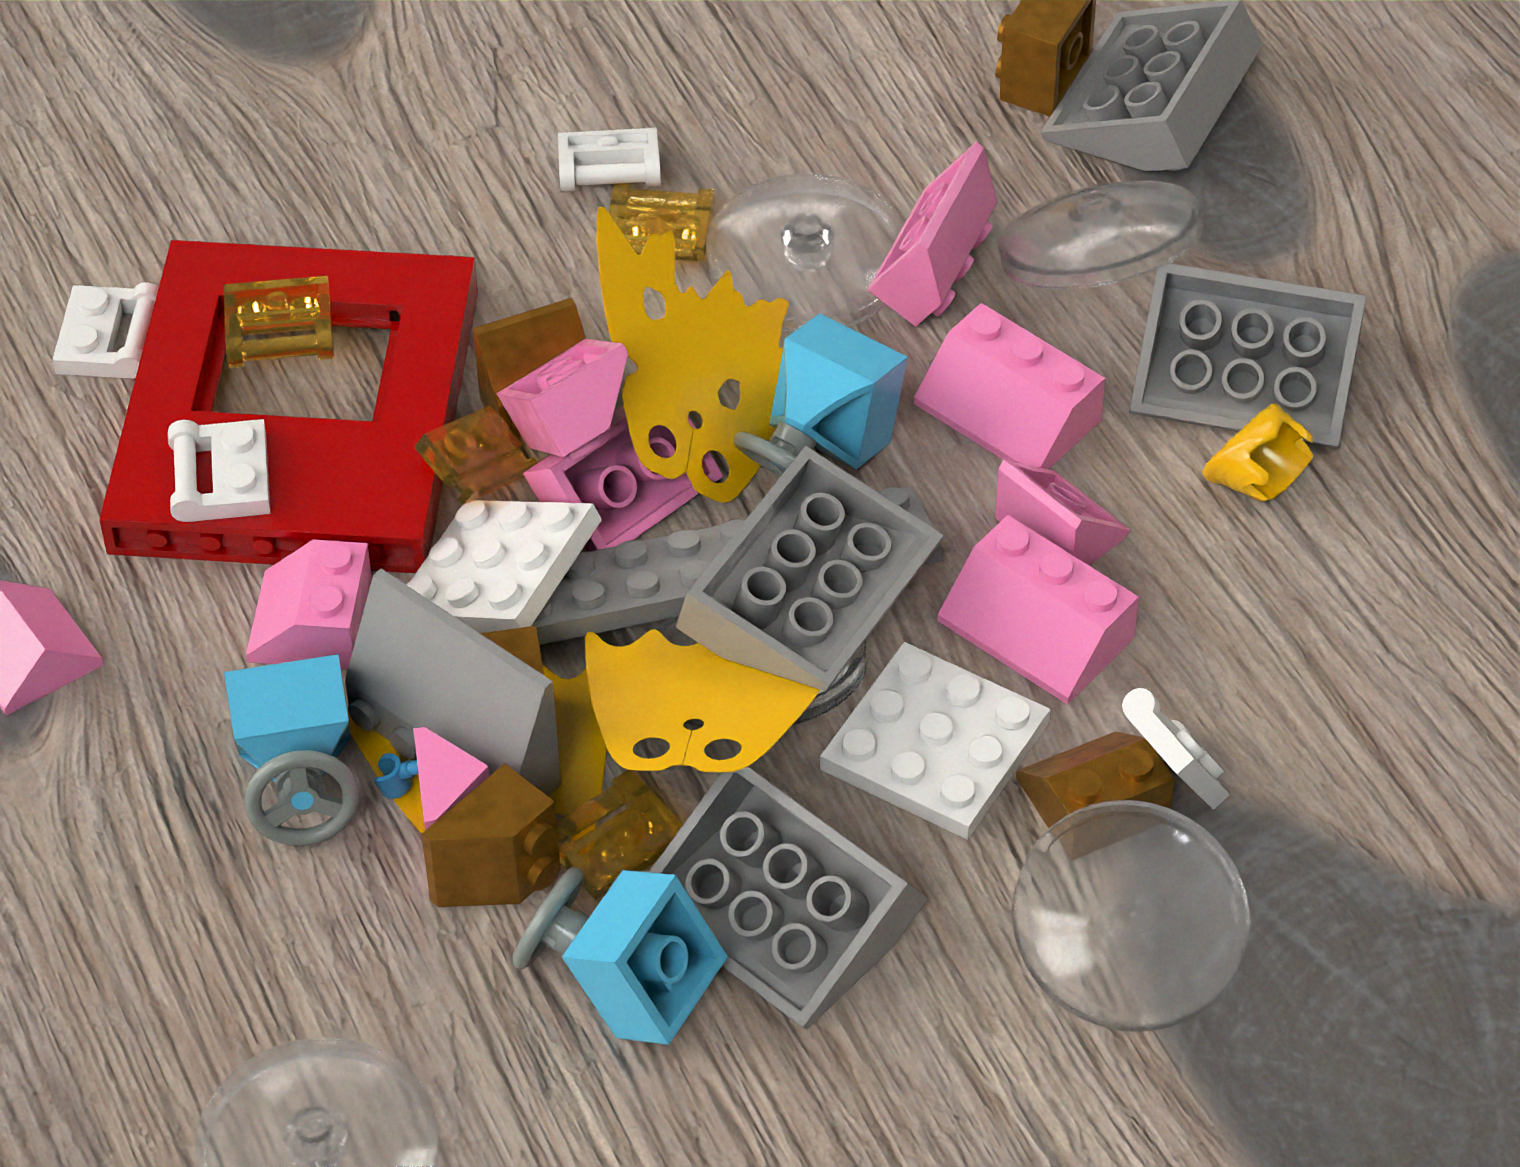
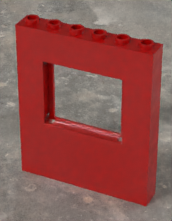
[99,240,478,574]

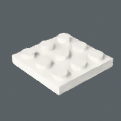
[406,500,602,633]
[820,642,1050,840]

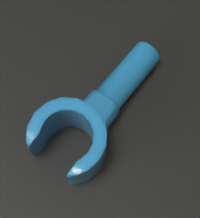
[374,753,418,799]

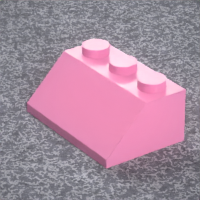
[868,141,997,327]
[914,303,1105,469]
[496,339,628,459]
[523,405,723,552]
[937,515,1139,705]

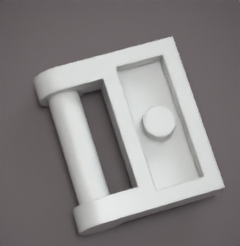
[558,128,661,192]
[52,282,159,379]
[168,419,271,522]
[1122,688,1230,810]

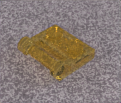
[608,183,715,262]
[224,276,334,368]
[556,770,683,901]

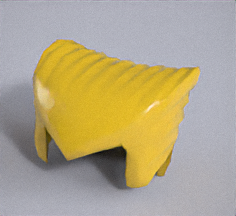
[1202,403,1314,502]

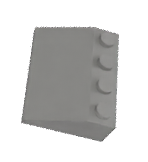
[1040,0,1262,172]
[1129,262,1366,449]
[675,446,944,692]
[345,569,561,797]
[649,756,929,1030]

